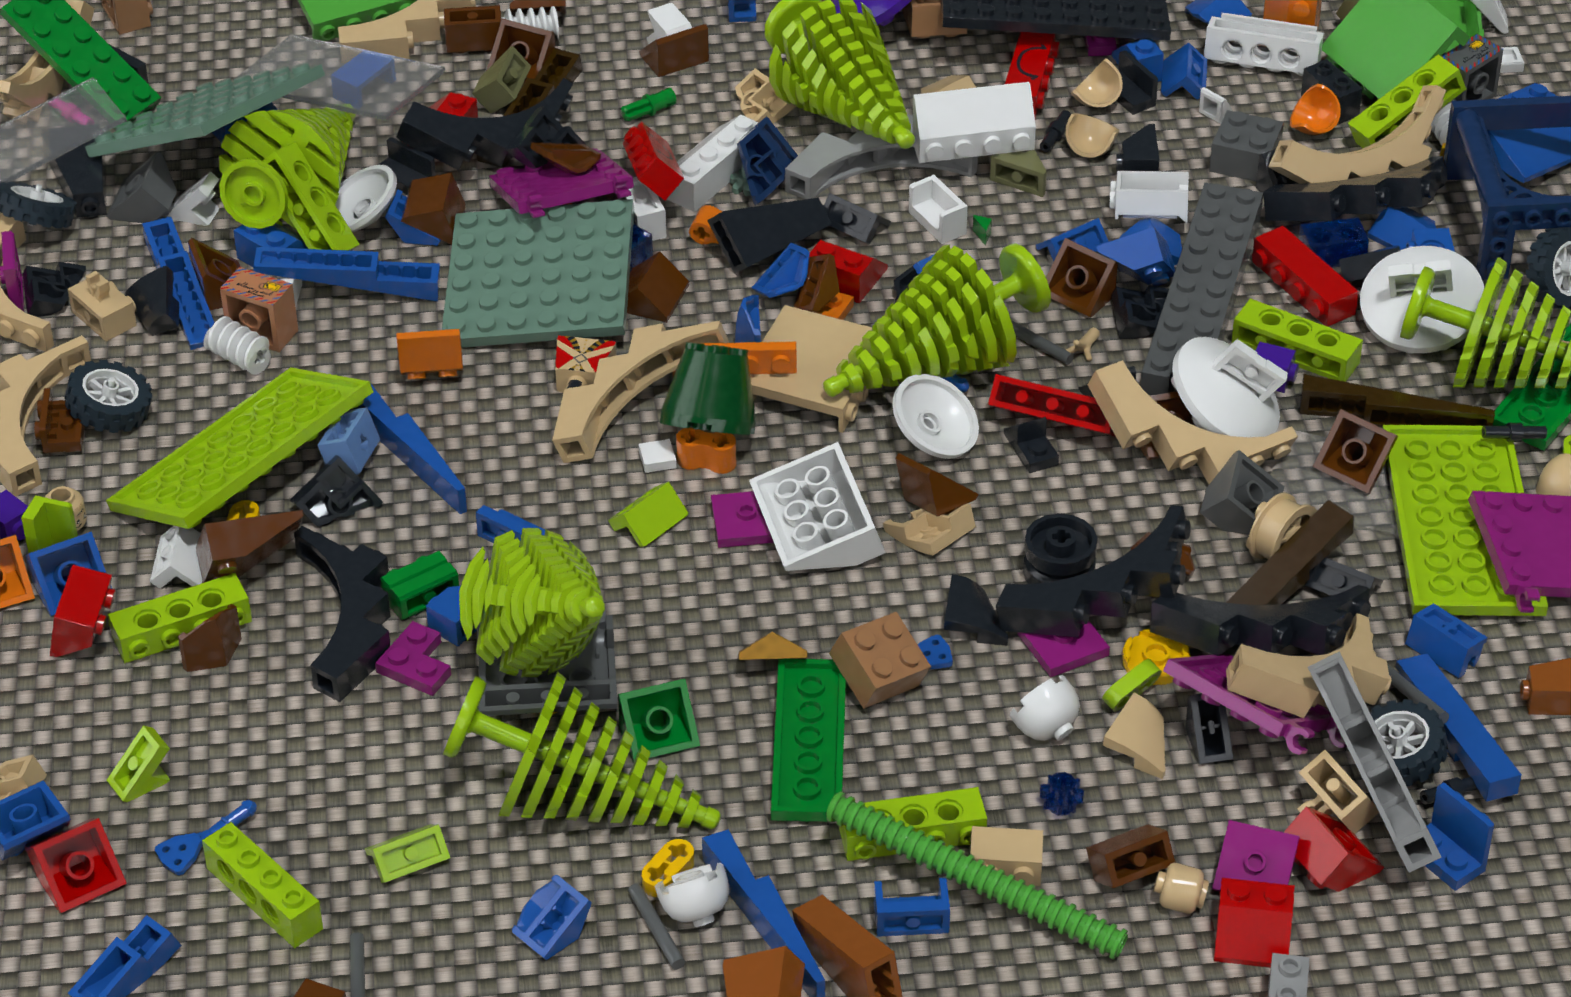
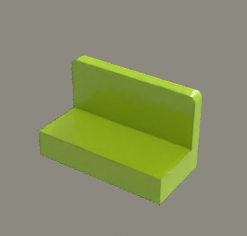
[608,481,688,547]
[21,495,78,553]
[365,824,450,883]

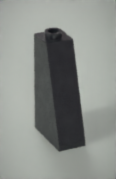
[42,127,107,218]
[707,197,832,274]

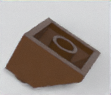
[1313,409,1398,494]

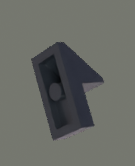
[1004,417,1059,473]

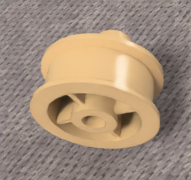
[1246,492,1317,559]

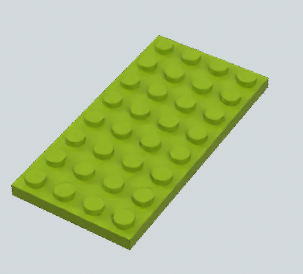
[106,367,374,529]
[1382,425,1548,616]

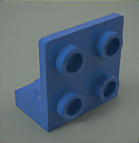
[1425,782,1494,891]

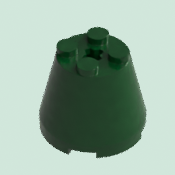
[660,342,756,435]

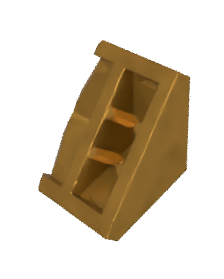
[739,631,807,660]

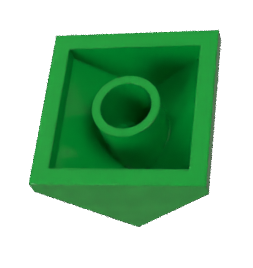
[618,678,700,762]

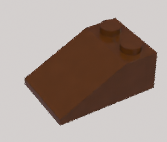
[196,510,304,583]

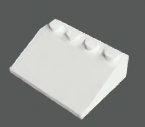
[749,442,886,571]

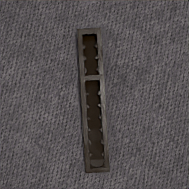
[477,48,583,168]
[1300,374,1495,428]
[1222,500,1354,654]

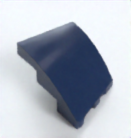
[737,116,798,206]

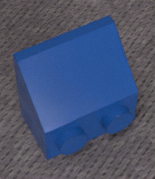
[233,223,308,267]
[1096,227,1175,286]
[23,531,112,617]
[0,780,71,861]

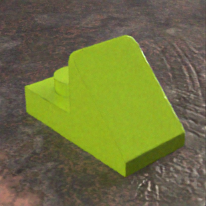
[107,725,170,802]

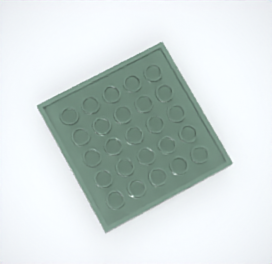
[85,62,325,158]
[442,199,634,348]

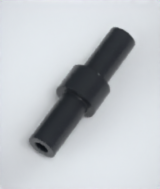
[1040,110,1071,152]
[1481,423,1547,442]
[1420,777,1478,804]

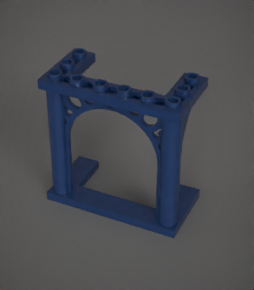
[1443,96,1571,280]

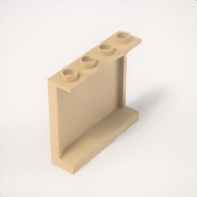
[750,305,872,433]

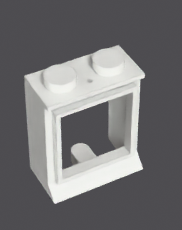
[1110,171,1189,223]

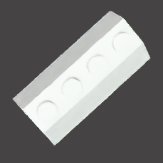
[913,82,1036,163]
[667,115,758,212]

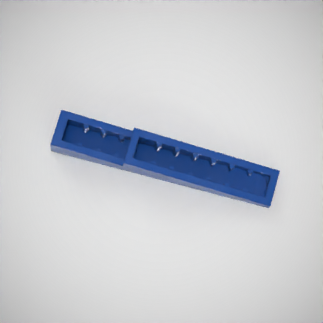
[142,217,214,350]
[253,247,440,302]
[350,383,467,514]
[1396,653,1522,802]
[702,829,825,997]

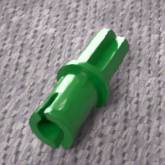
[620,88,677,121]

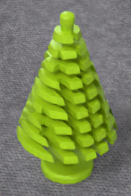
[765,0,915,149]
[219,107,356,230]
[823,243,1051,397]
[1400,257,1571,388]
[459,528,605,677]
[443,672,721,830]

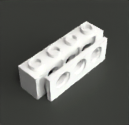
[1204,13,1324,76]

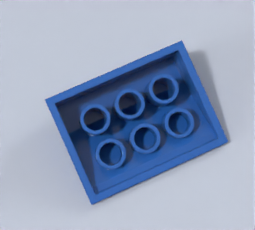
[1487,83,1571,183]

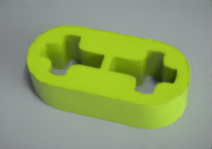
[1102,659,1162,712]

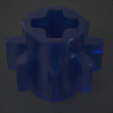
[1040,772,1084,816]

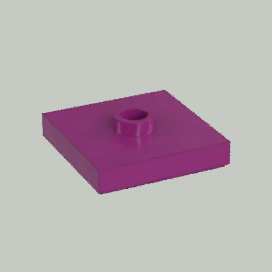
[0,231,24,312]
[711,491,774,548]
[1017,621,1110,678]
[1212,820,1300,892]

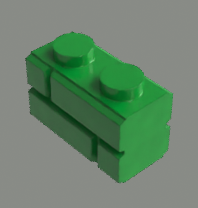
[381,551,459,621]

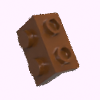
[34,388,85,453]

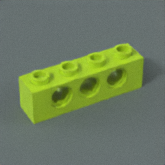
[1348,54,1466,148]
[262,142,360,251]
[1232,298,1363,382]
[108,573,252,664]
[839,787,987,861]
[202,822,323,948]

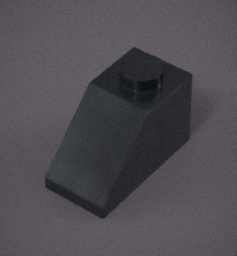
[1116,124,1160,172]

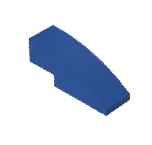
[68,915,182,997]

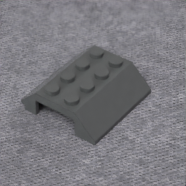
[477,610,618,716]

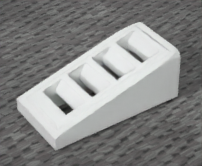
[1470,0,1509,34]

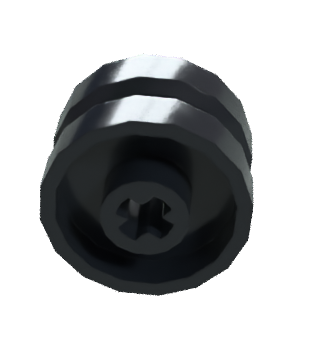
[1023,513,1098,584]

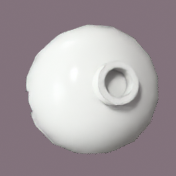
[1010,675,1080,741]
[654,863,729,927]

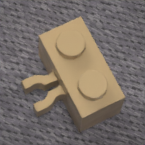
[68,271,137,342]
[1297,750,1379,834]

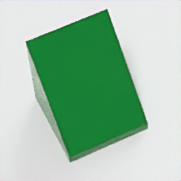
[973,215,992,246]

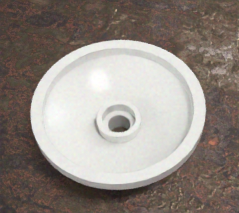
[335,165,397,232]
[893,374,979,459]

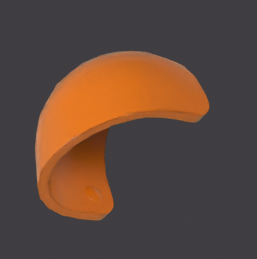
[1290,84,1341,135]

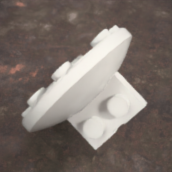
[1360,246,1484,354]
[1171,337,1288,437]

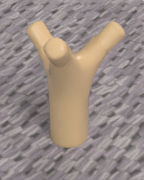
[1065,327,1100,361]

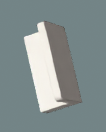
[150,526,203,589]

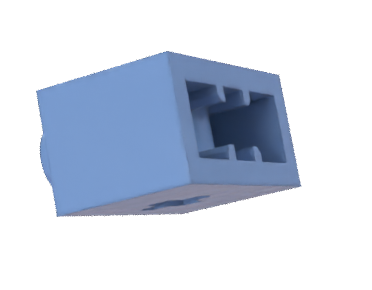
[317,407,380,475]

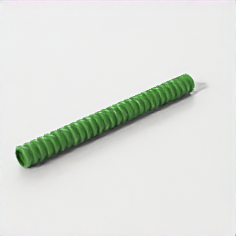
[826,791,1128,960]

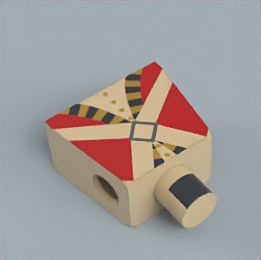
[555,335,617,393]

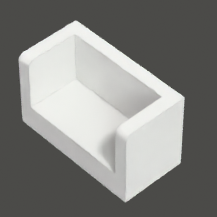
[909,175,968,244]
[618,177,666,244]

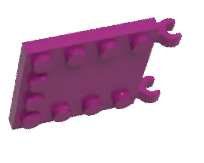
[489,148,634,218]
[1468,491,1571,613]
[1163,653,1347,755]

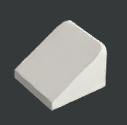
[1199,87,1233,124]

